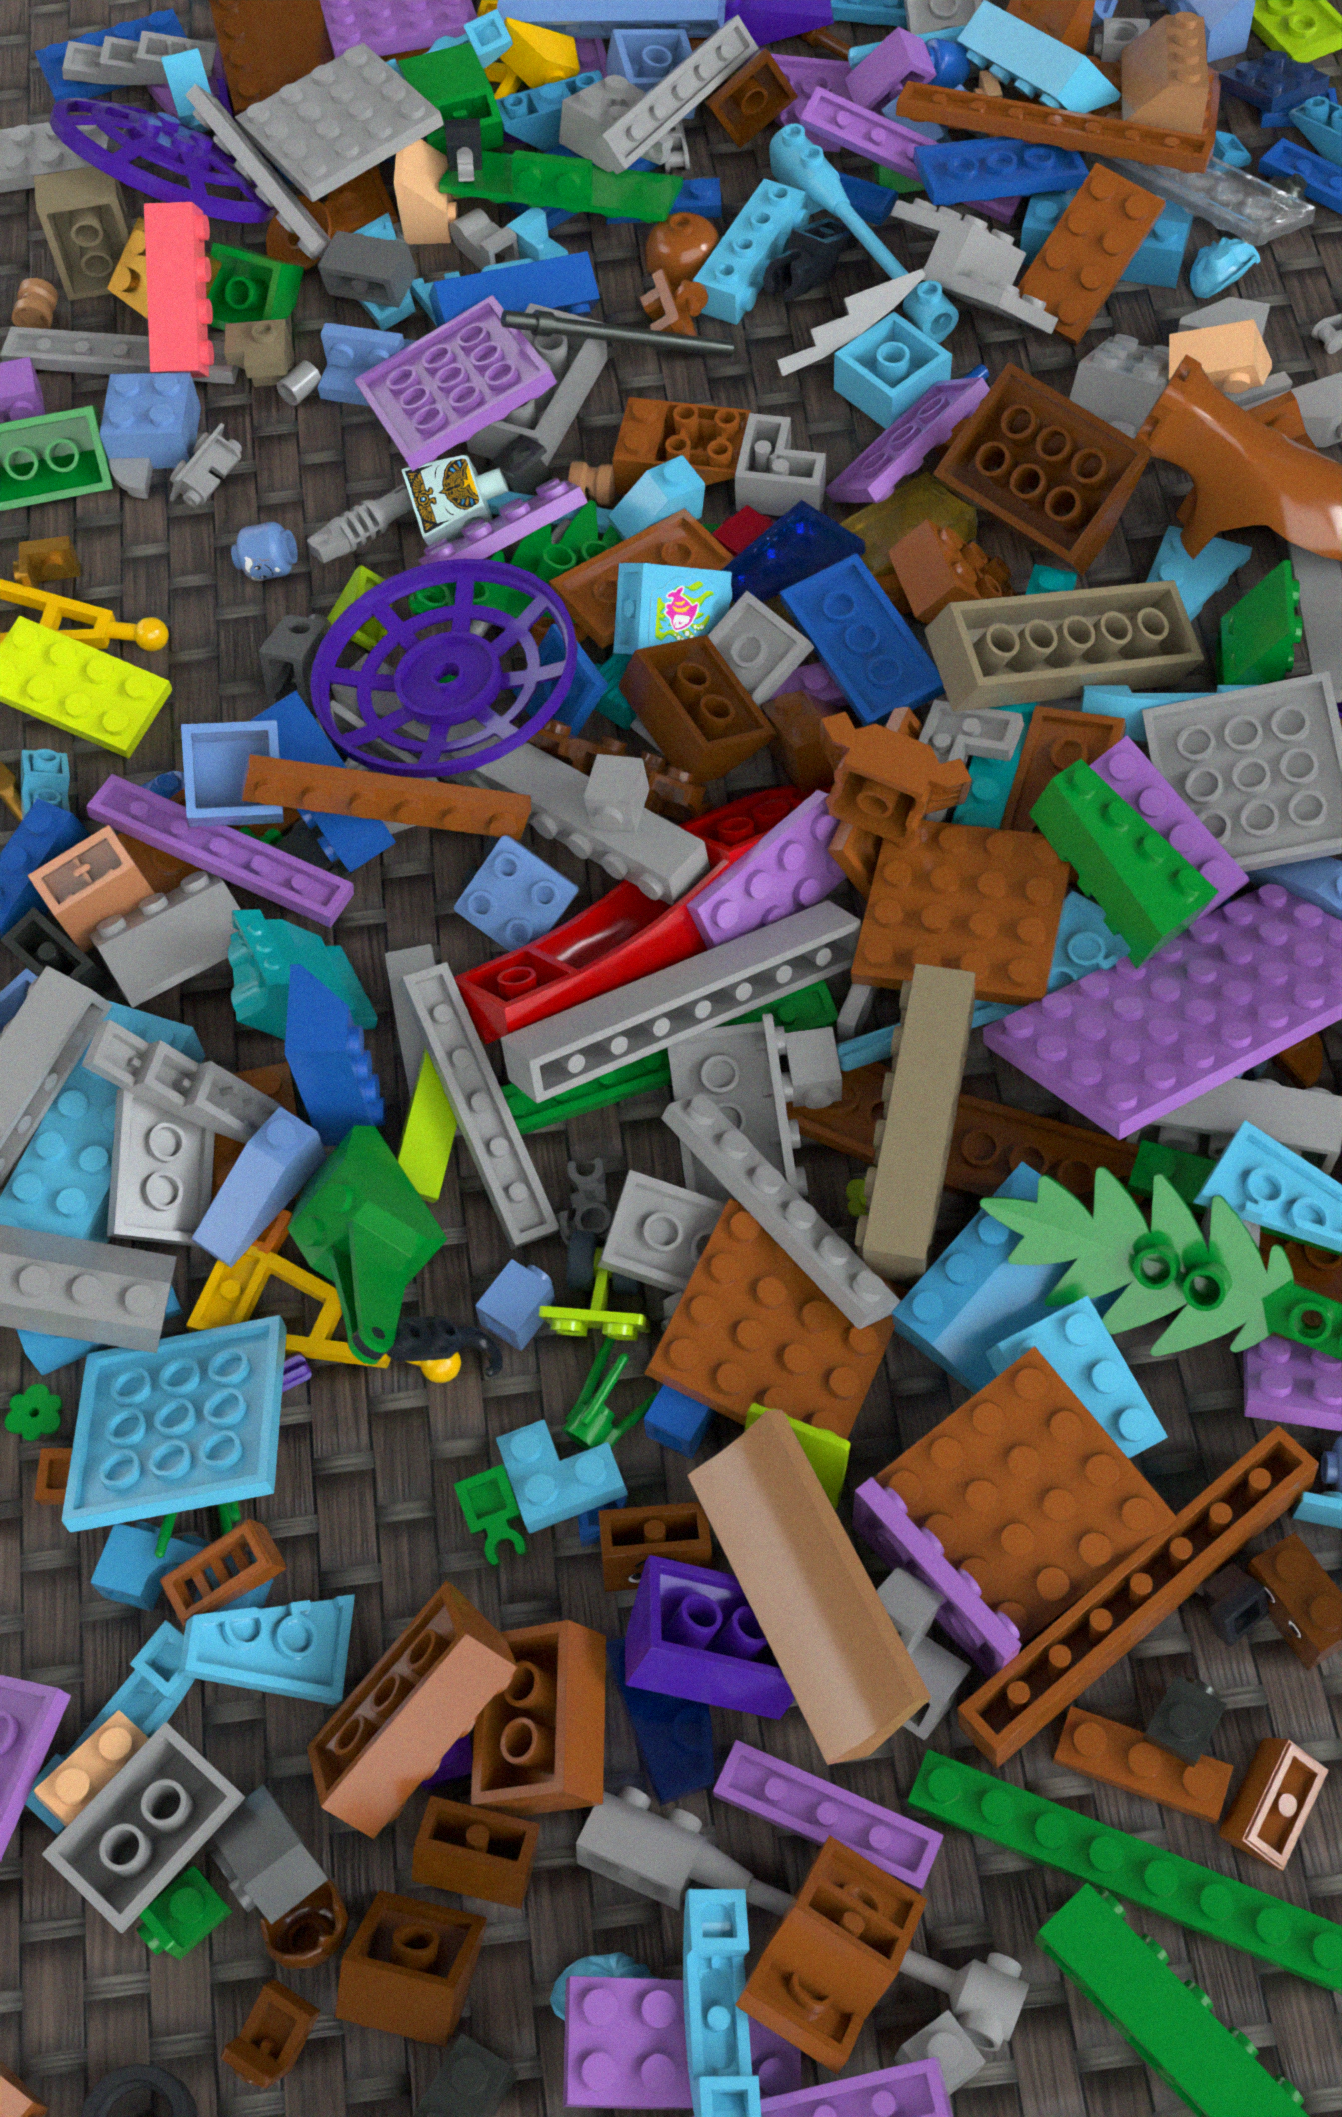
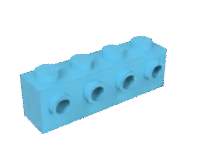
[693,178,810,325]

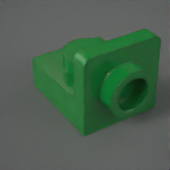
[136,1865,233,1961]

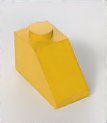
[499,17,580,89]

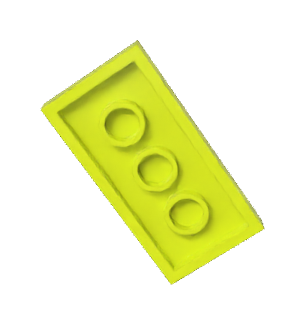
[0,616,173,759]

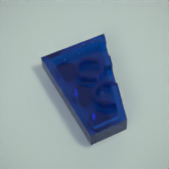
[720,499,866,603]
[606,1637,714,1806]

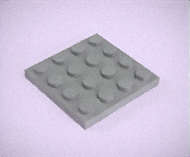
[235,43,444,202]
[1142,671,1342,872]

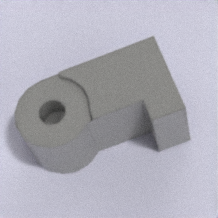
[449,208,520,271]

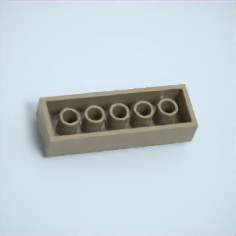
[924,580,1204,712]
[855,964,976,1286]

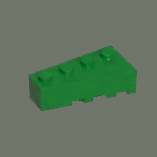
[1029,758,1219,969]

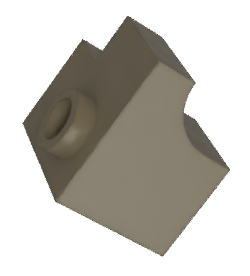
[224,319,294,387]

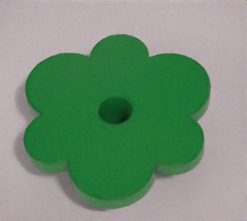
[5,1384,63,1442]

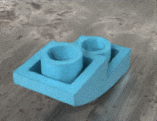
[21,749,70,820]

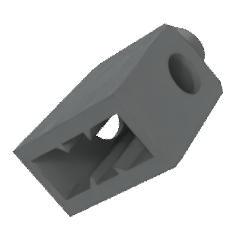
[259,614,331,716]

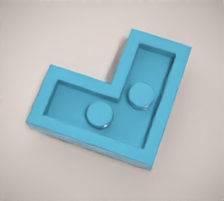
[496,1419,628,1534]

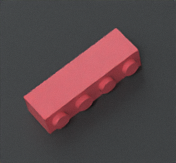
[144,202,214,378]

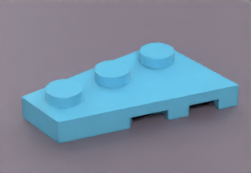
[1146,525,1253,622]
[1193,1120,1342,1252]
[178,1594,355,1705]

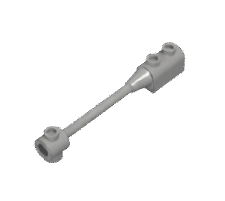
[576,1785,1030,2051]

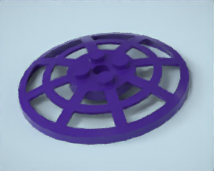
[49,98,277,223]
[310,558,578,778]

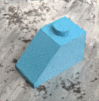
[161,48,212,133]
[608,455,705,541]

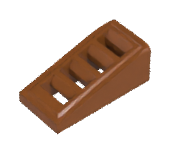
[159,1519,287,1626]

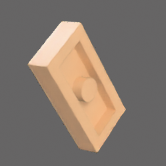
[33,1710,149,1827]

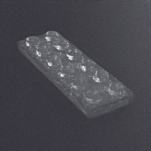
[1085,152,1316,246]

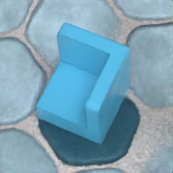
[506,207,568,262]

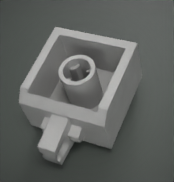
[559,74,673,173]

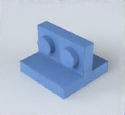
[318,322,417,406]

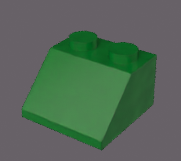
[206,242,304,331]

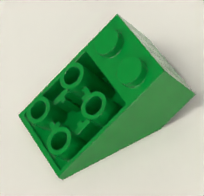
[398,42,504,156]
[1215,560,1302,686]

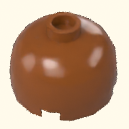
[645,212,721,287]

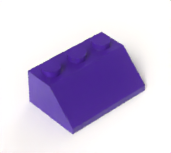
[625,1555,795,1720]

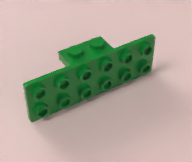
[438,150,683,223]

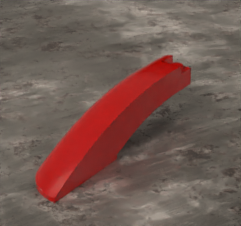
[454,783,834,1045]

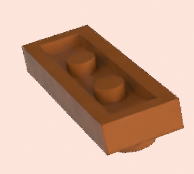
[1052,1706,1234,1824]

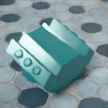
[228,909,378,1040]

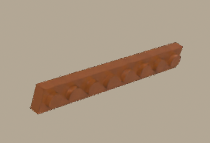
[896,81,1216,174]

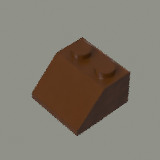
[702,48,798,149]
[760,690,861,793]
[335,1890,487,2047]

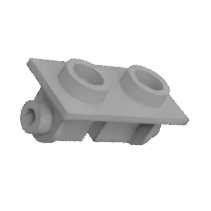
[170,423,242,507]

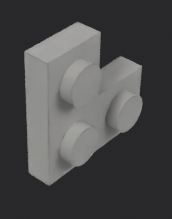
[918,700,1024,764]

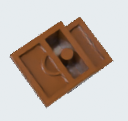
[735,1835,928,2074]

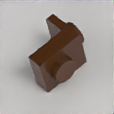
[220,1979,321,2089]

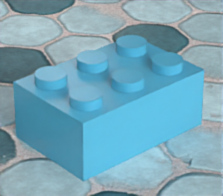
[985,1296,1168,1458]

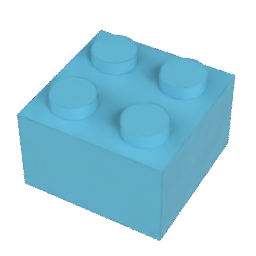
[834,312,952,430]

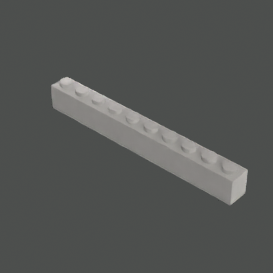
[331,653,710,906]

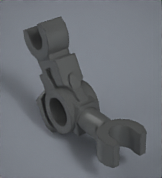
[559,1157,614,1248]

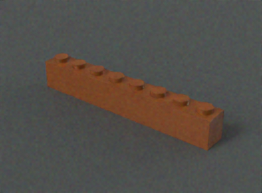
[957,1425,1319,1769]

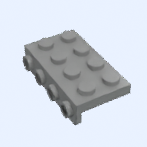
[667,1013,808,1203]

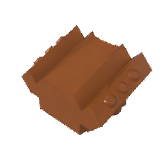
[820,712,972,846]

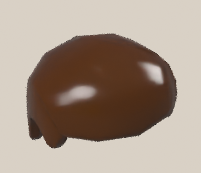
[260,1878,348,1969]

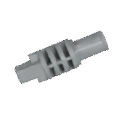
[307,484,414,563]

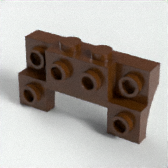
[527,719,714,822]

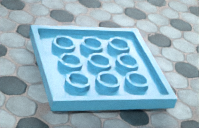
[61,1315,287,1533]

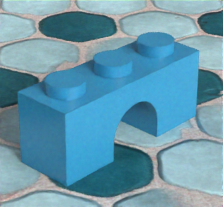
[90,1521,273,1612]

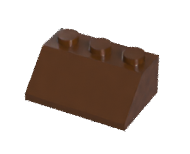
[618,635,777,784]

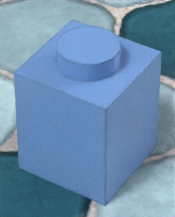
[475,1259,557,1351]

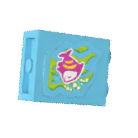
[613,563,732,655]

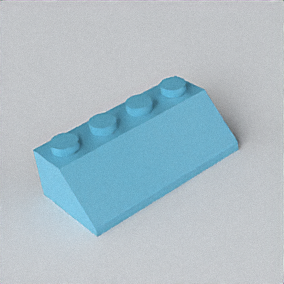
[957,0,1122,113]

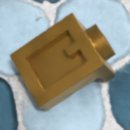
[13,536,80,590]

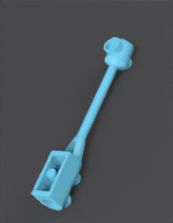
[769,124,959,343]

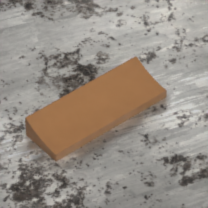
[687,1410,931,1765]

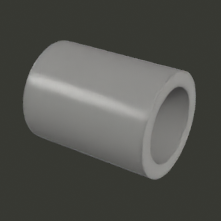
[277,360,322,406]

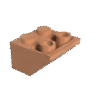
[27,825,155,953]

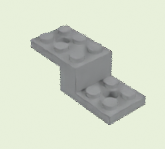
[891,198,1058,334]
[1069,334,1169,439]

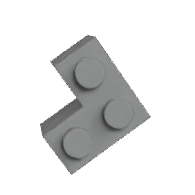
[735,413,826,520]
[876,1567,972,1741]

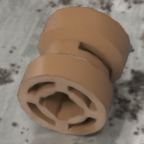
[11,278,59,329]
[568,461,616,507]

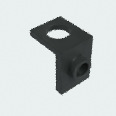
[491,433,553,495]

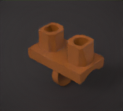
[640,268,708,336]

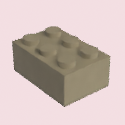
[34,166,133,301]

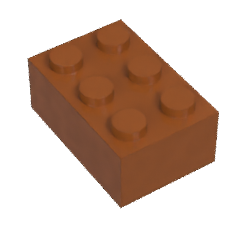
[471,1620,606,1817]

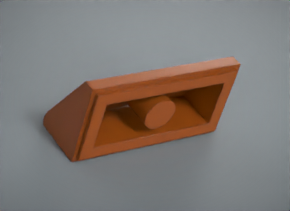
[1219,1737,1329,1871]

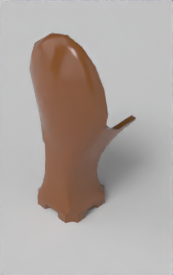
[1134,354,1342,561]

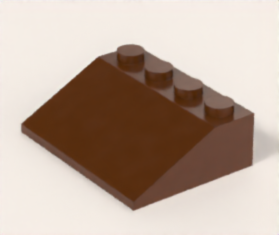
[208,0,334,120]
[933,362,1153,577]

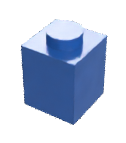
[644,1384,718,1460]

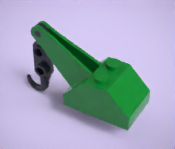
[287,1125,503,1377]

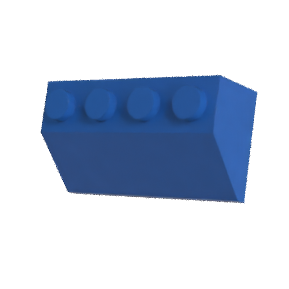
[284,964,387,1146]

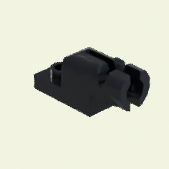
[763,218,858,300]

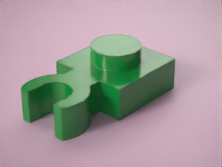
[453,1464,528,1567]

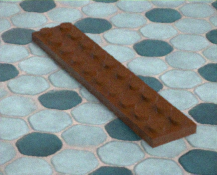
[871,1093,1342,1303]

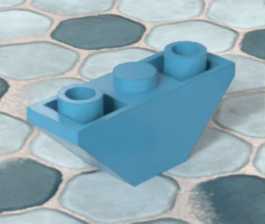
[496,70,604,151]

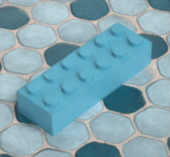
[0,1001,205,1244]

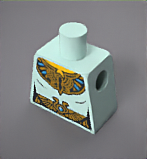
[402,455,509,546]

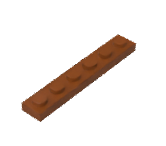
[242,754,531,840]

